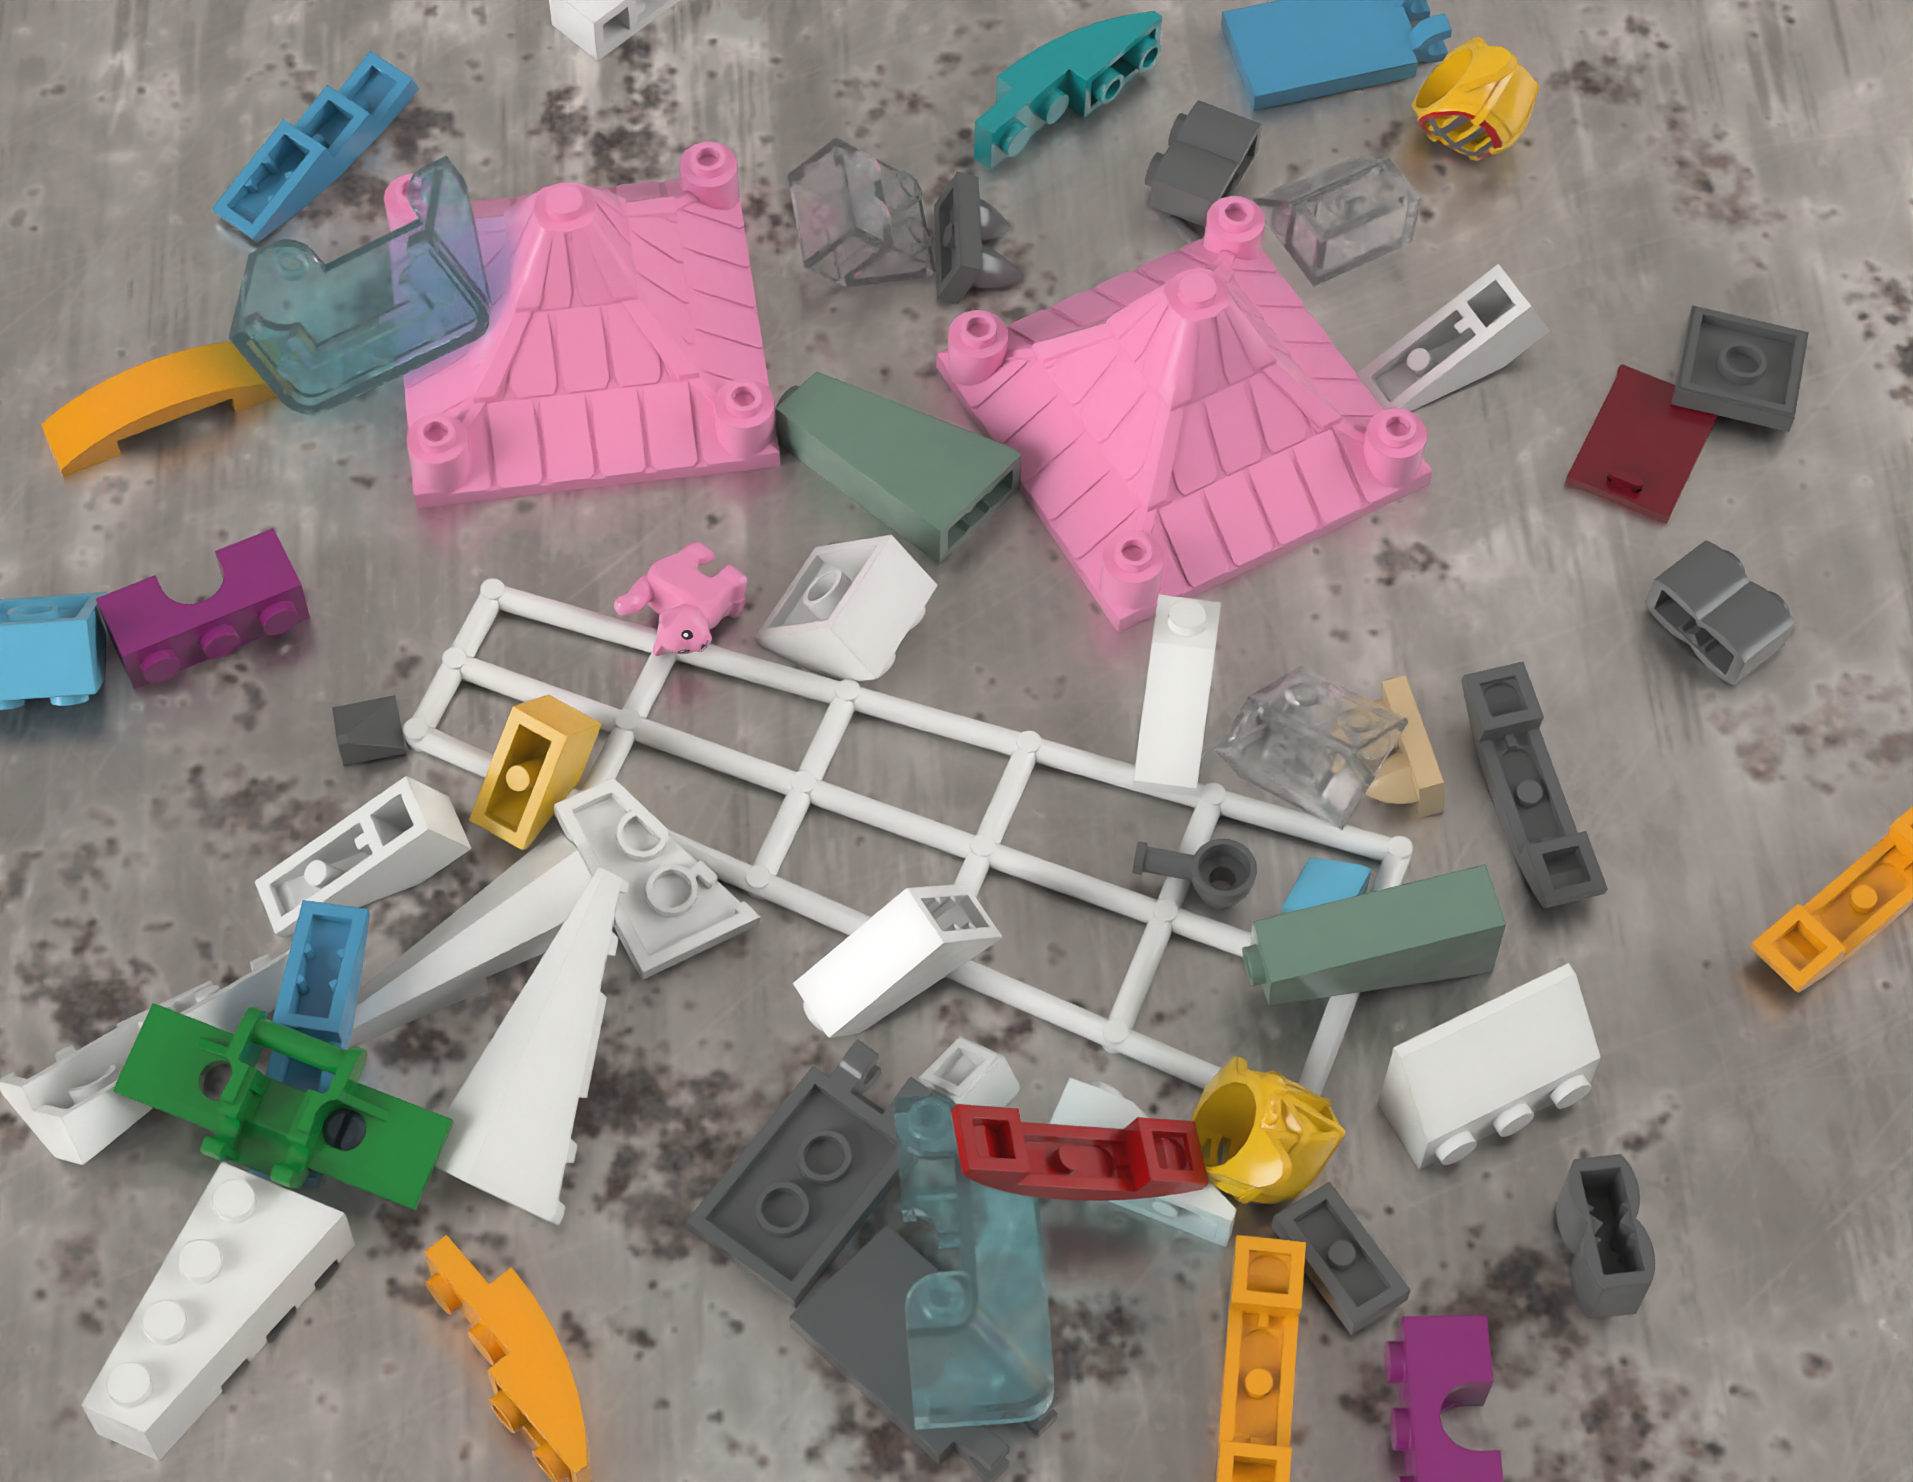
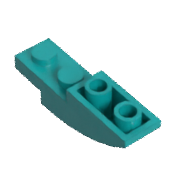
[974,11,1162,171]

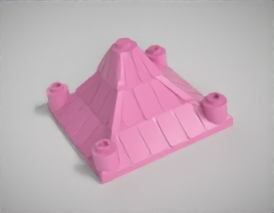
[384,142,780,509]
[936,196,1433,633]

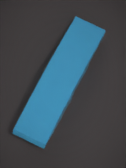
[211,51,420,243]
[249,900,370,1188]

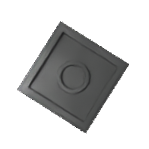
[1671,305,1809,432]

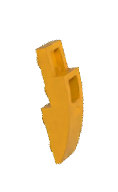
[424,1235,592,1482]

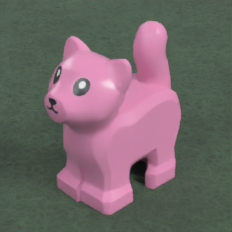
[614,541,747,656]

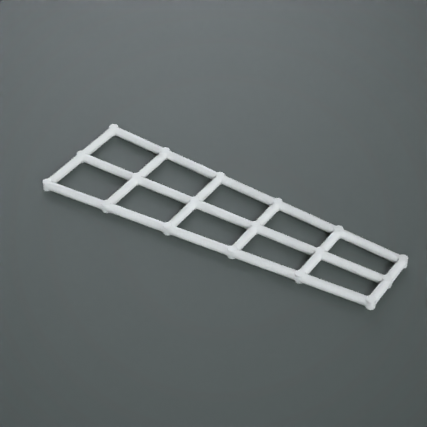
[403,578,1413,1096]

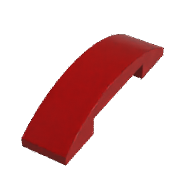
[951,1104,1209,1201]

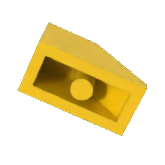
[469,694,602,850]

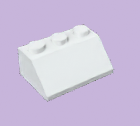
[1378,963,1601,1170]

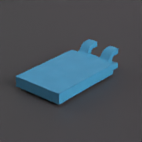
[1221,0,1452,111]

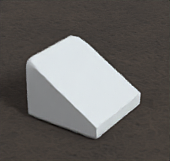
[917,1036,1020,1113]

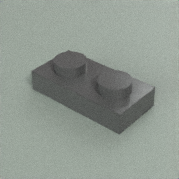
[1271,1181,1411,1335]

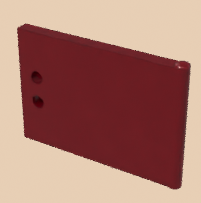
[1565,364,1719,524]

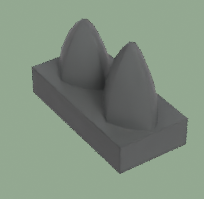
[934,171,1024,304]

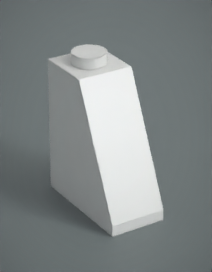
[793,884,1002,1038]

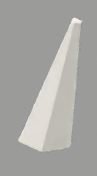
[350,830,592,1046]
[435,867,630,1226]
[0,950,290,1165]

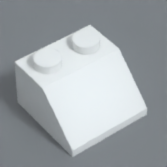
[754,534,938,681]

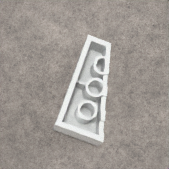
[81,1162,355,1461]

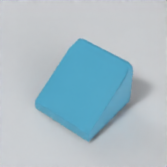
[1281,857,1372,913]

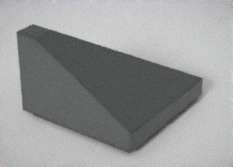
[332,695,406,766]

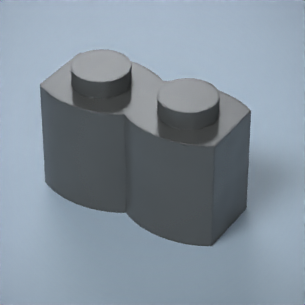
[1145,100,1262,227]
[1645,540,1796,685]
[1556,1154,1655,1319]

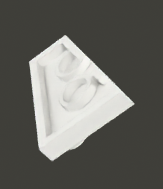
[554,778,761,980]

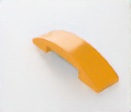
[41,340,292,477]
[1750,806,1913,993]
[1216,1235,1306,1482]

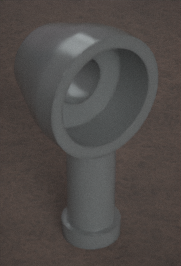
[1132,839,1257,910]

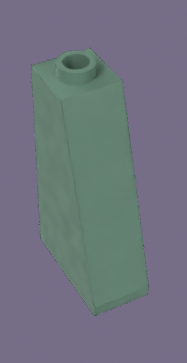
[775,371,1022,565]
[1242,864,1506,1005]

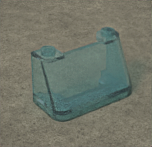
[228,156,491,415]
[894,1095,1054,1430]

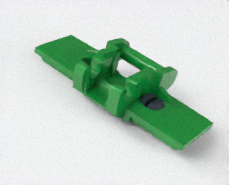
[113,1003,454,1211]

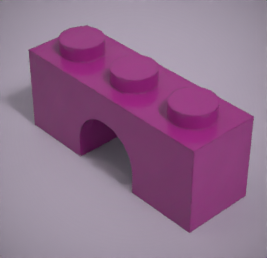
[96,528,310,689]
[1384,1315,1504,1482]

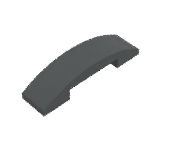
[1461,661,1608,909]

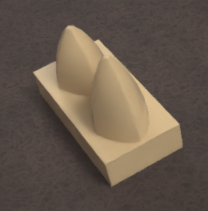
[1329,674,1444,818]

